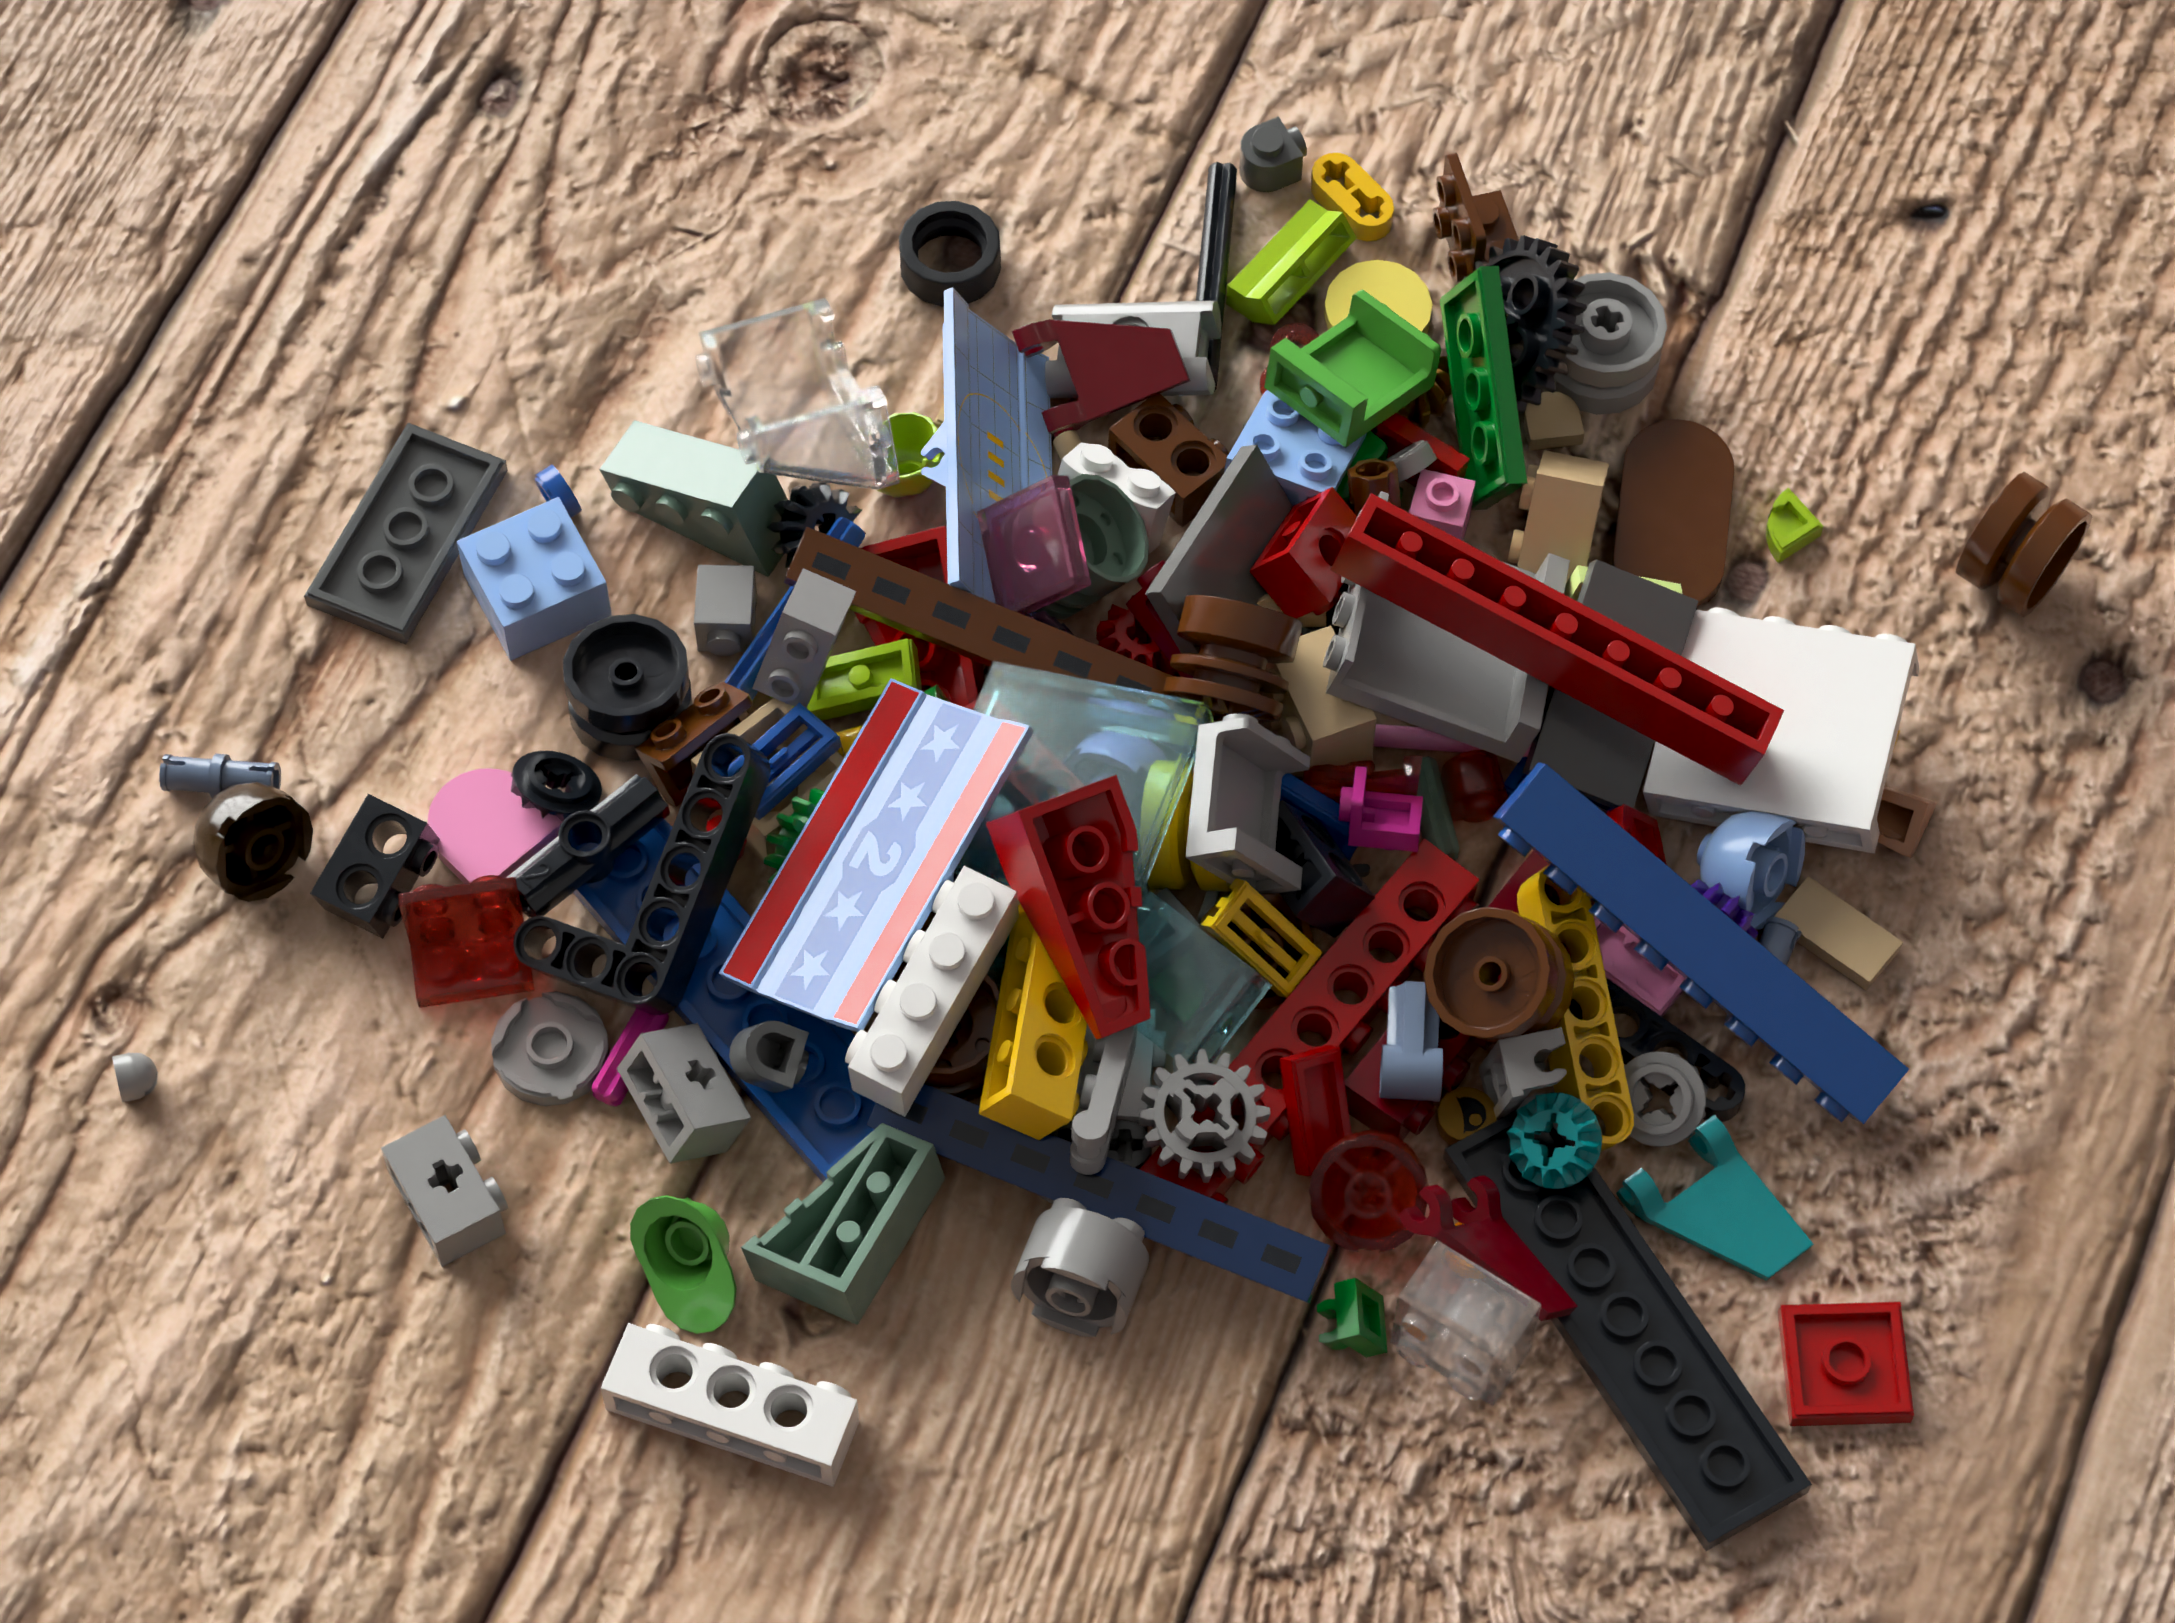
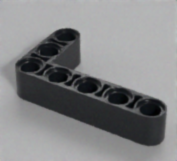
[513,733,771,1015]

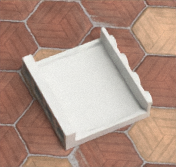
[1643,608,1920,854]

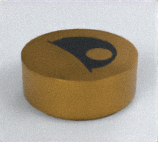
[1436,1087,1496,1145]

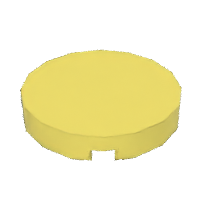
[1324,260,1433,334]

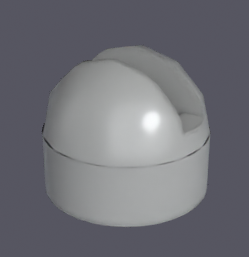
[112,1053,158,1103]

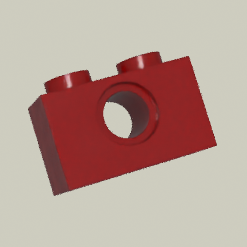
[1250,487,1357,619]

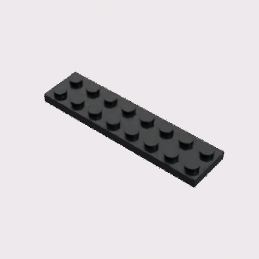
[1443,1105,1812,1551]

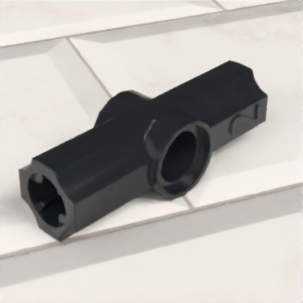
[503,774,670,918]

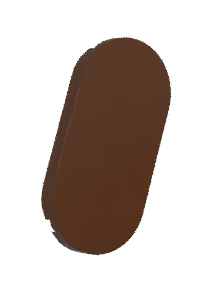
[1612,419,1734,610]

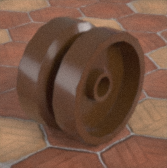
[1955,472,2092,618]
[1424,907,1575,1044]

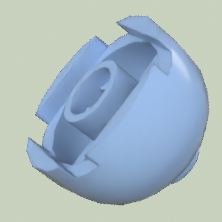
[1697,811,1805,930]

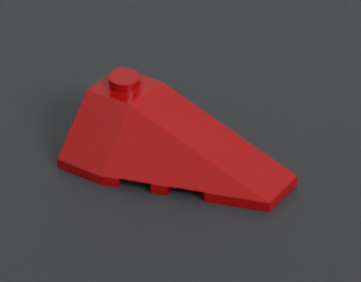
[986,775,1151,1040]

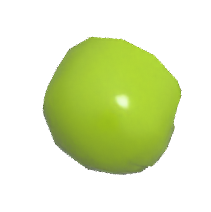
[860,412,945,497]

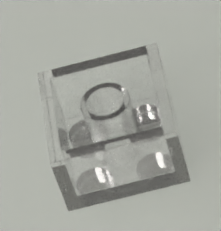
[1390,1240,1542,1406]

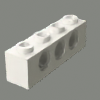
[601,1323,859,1487]

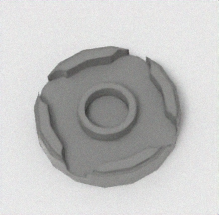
[491,991,609,1106]

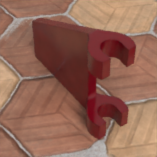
[1012,319,1191,437]
[1399,1175,1578,1322]

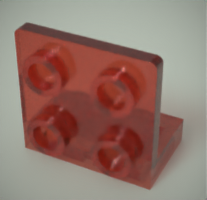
[398,875,535,1008]

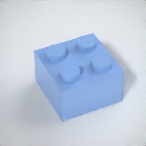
[457,497,612,661]

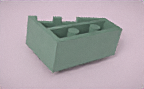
[741,1123,945,1325]

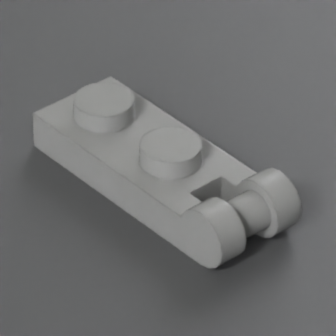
[1070,1024,1138,1175]

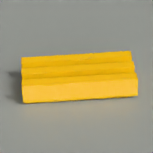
[1201,878,1323,998]

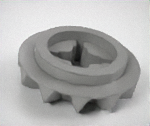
[1624,1052,1708,1146]

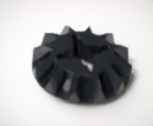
[511,751,602,822]

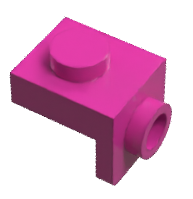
[1339,766,1423,852]

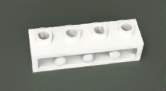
[845,866,1019,1117]

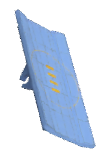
[921,287,1053,616]

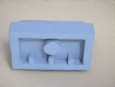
[1224,390,1366,506]

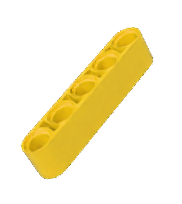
[1517,864,1634,1153]

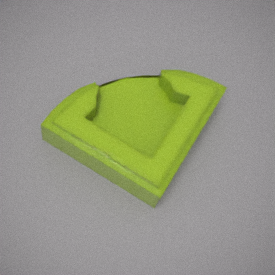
[1766,488,1824,563]

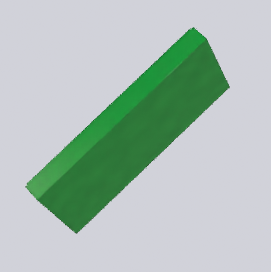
[1440,266,1527,510]

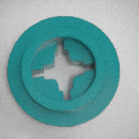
[1507,1092,1602,1189]

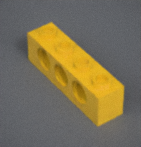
[979,904,1088,1140]

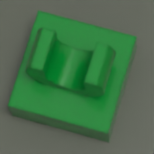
[1316,1278,1388,1358]

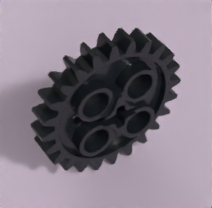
[1445,235,1587,414]

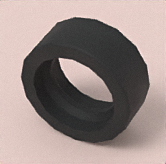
[899,201,1001,307]

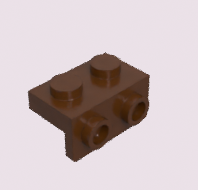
[635,681,753,807]

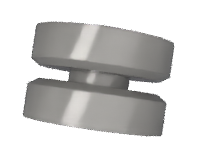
[1553,272,1667,415]

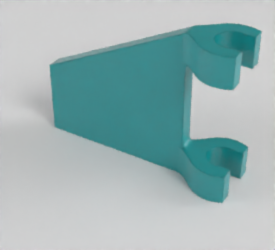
[1616,1115,1814,1281]

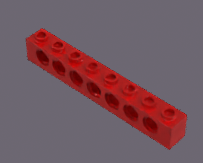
[1140,838,1480,1204]

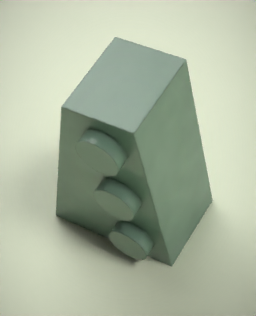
[599,420,788,577]

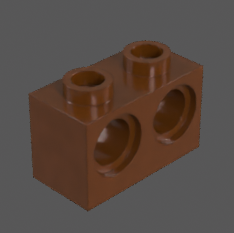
[1108,394,1229,528]

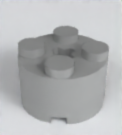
[1011,1198,1149,1337]

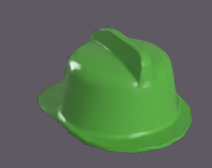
[630,1195,736,1334]

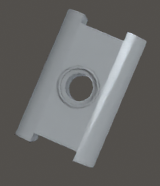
[1045,301,1221,398]

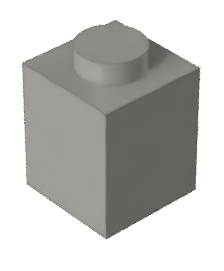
[694,565,757,656]

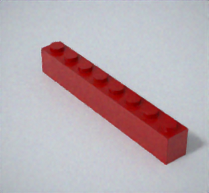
[1330,493,1784,786]

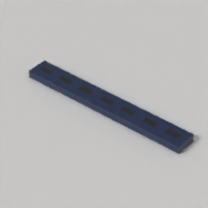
[867,1084,1332,1304]

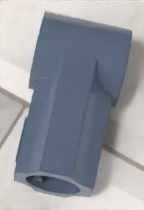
[1379,981,1443,1102]

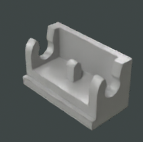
[1478,1027,1567,1121]

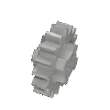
[1138,1049,1270,1183]

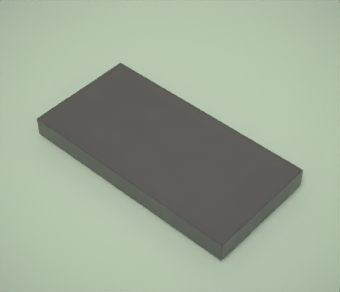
[304,423,508,645]
[1145,445,1293,654]
[1522,559,1698,809]

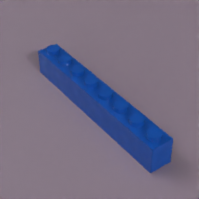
[1493,762,1909,1124]

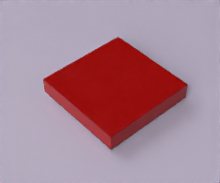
[1778,1302,1914,1426]

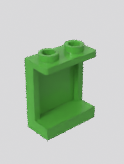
[1264,290,1441,448]

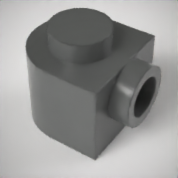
[1239,116,1307,192]
[729,1021,809,1093]

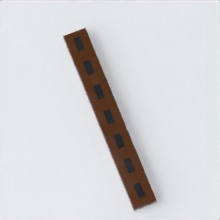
[784,527,1223,751]

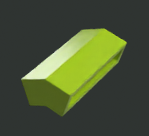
[1226,199,1357,325]

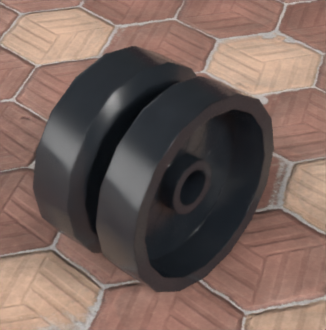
[563,614,693,762]

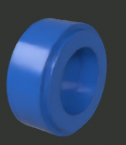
[534,465,582,518]

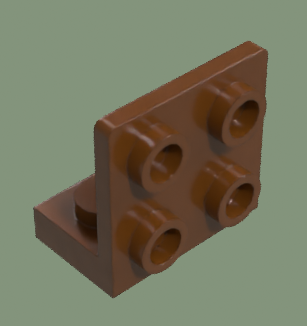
[1432,153,1519,283]

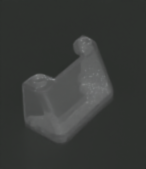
[695,298,900,490]

